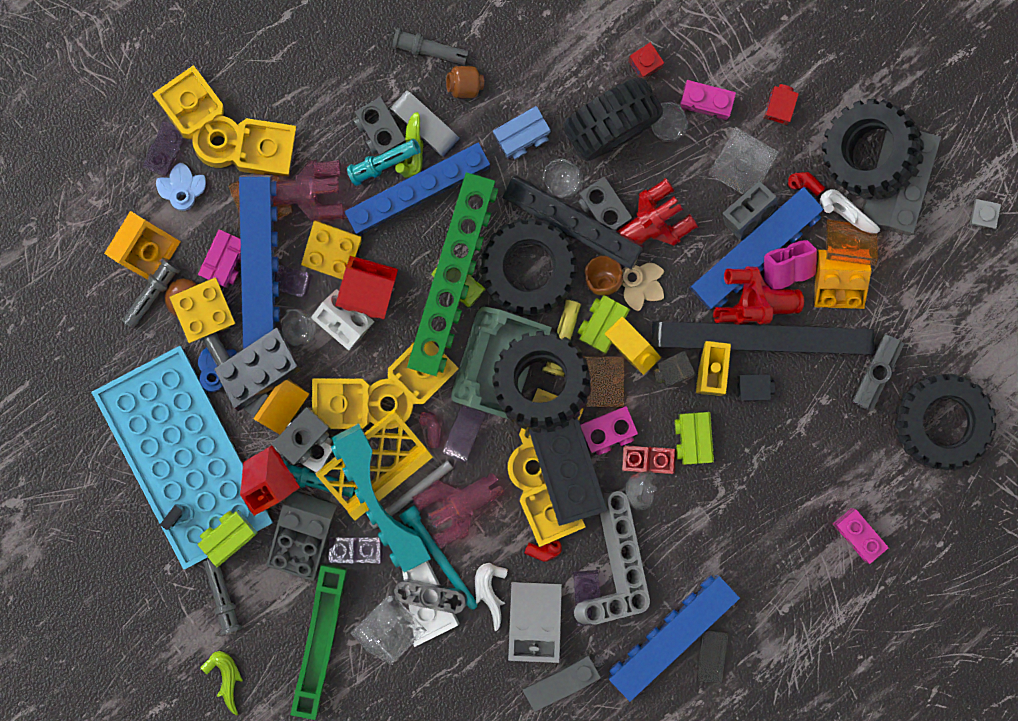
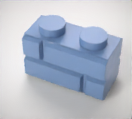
[493,106,551,160]

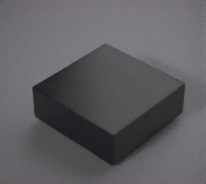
[160,504,185,530]

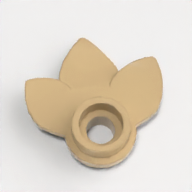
[622,263,664,311]

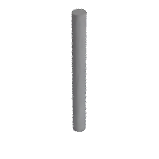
[369,460,453,530]

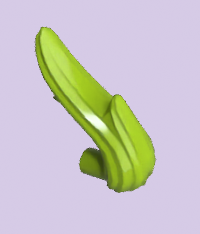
[395,112,423,179]
[200,651,243,715]

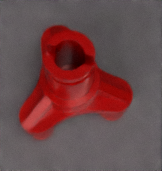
[617,178,698,246]
[713,266,804,325]

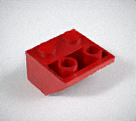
[335,256,398,319]
[240,445,300,516]

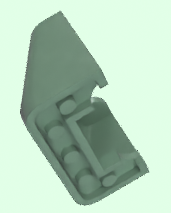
[451,306,552,419]

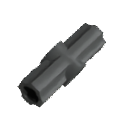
[852,334,905,411]

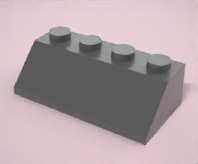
[863,130,941,236]

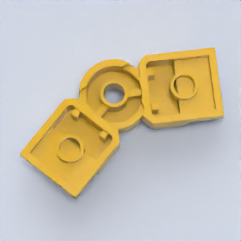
[152,65,296,177]
[312,341,459,429]
[508,388,585,547]

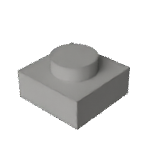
[970,199,1001,229]

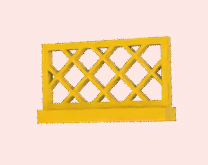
[315,409,433,520]

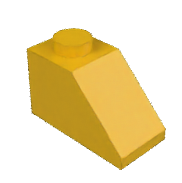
[605,317,661,375]
[696,341,731,396]

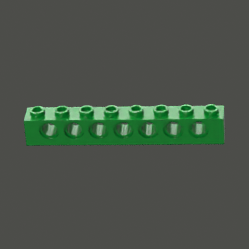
[407,172,499,377]

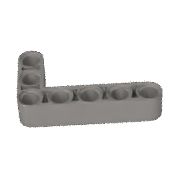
[574,491,650,624]

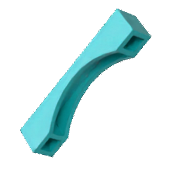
[331,423,431,573]

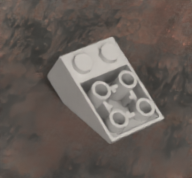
[508,582,562,663]

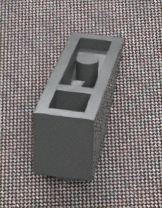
[522,653,601,712]

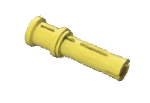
[542,300,581,377]

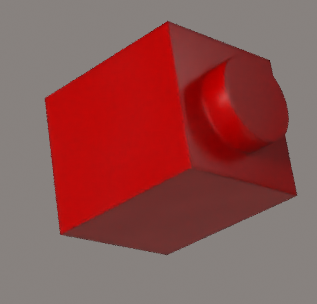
[628,42,664,79]
[763,84,799,125]

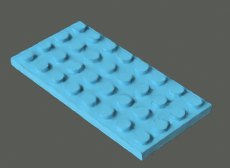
[92,345,274,569]

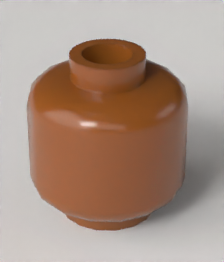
[446,66,484,98]

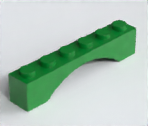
[290,563,348,720]

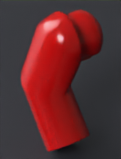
[788,172,825,197]
[524,540,562,562]

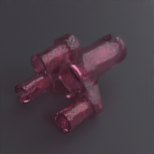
[273,160,344,223]
[412,473,504,549]

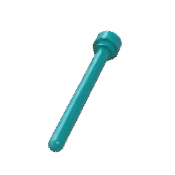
[399,505,478,610]

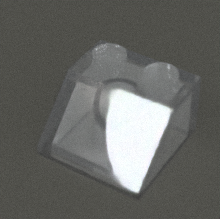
[708,127,779,194]
[351,594,427,665]

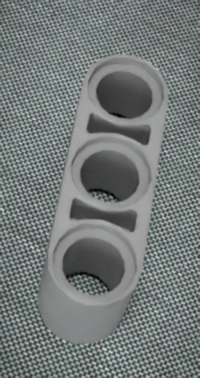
[390,90,460,157]

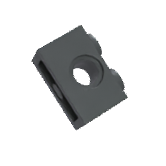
[272,407,330,465]

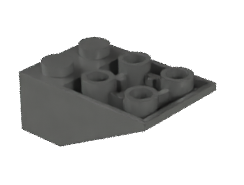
[266,491,337,581]

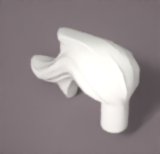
[820,189,880,233]
[475,563,507,631]

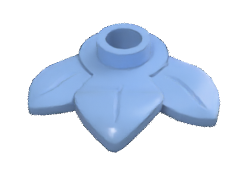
[156,163,206,211]

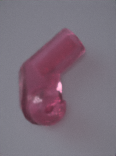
[420,411,441,448]

